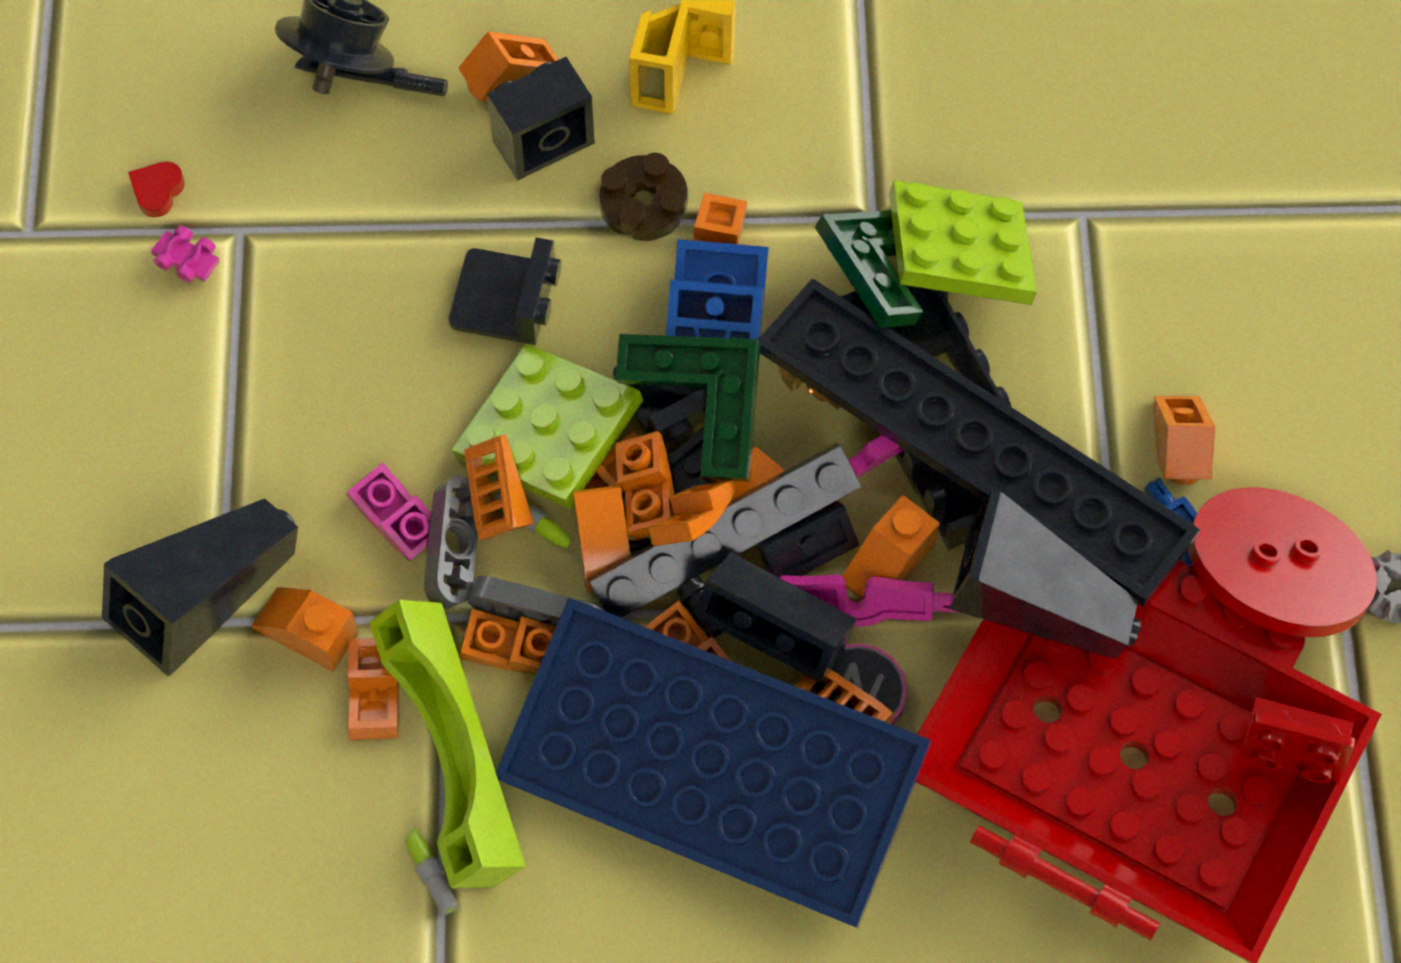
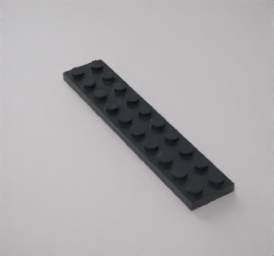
[758,278,1200,607]

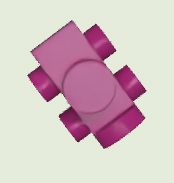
[151,225,220,283]

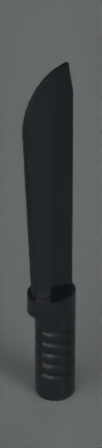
[294,56,448,97]

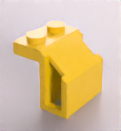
[629,0,736,114]

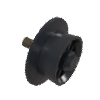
[274,0,394,94]

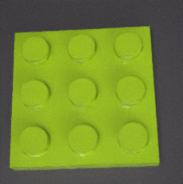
[889,180,1037,305]
[452,343,643,509]

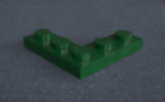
[814,210,923,328]
[615,334,761,482]

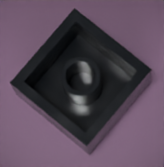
[487,57,595,181]

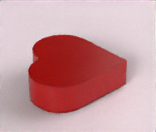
[128,161,185,218]

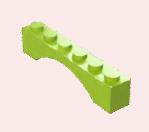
[369,600,526,888]

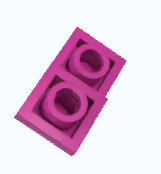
[345,462,431,561]

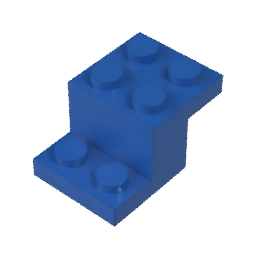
[665,239,769,339]

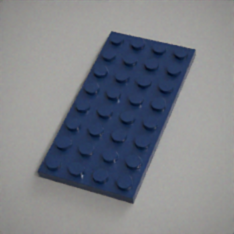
[496,597,932,928]

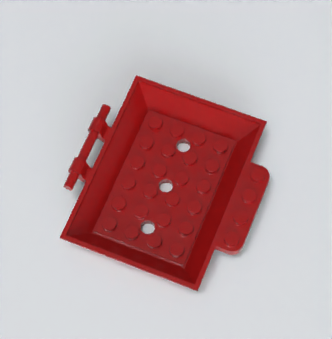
[916,561,1382,963]

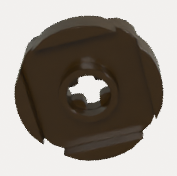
[599,152,688,241]

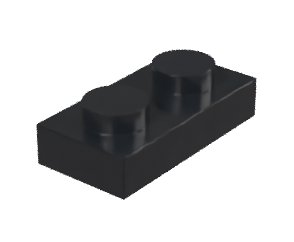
[756,501,860,578]

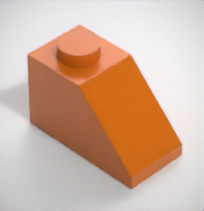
[458,31,559,102]
[1153,396,1215,485]
[842,495,940,600]
[252,587,359,672]

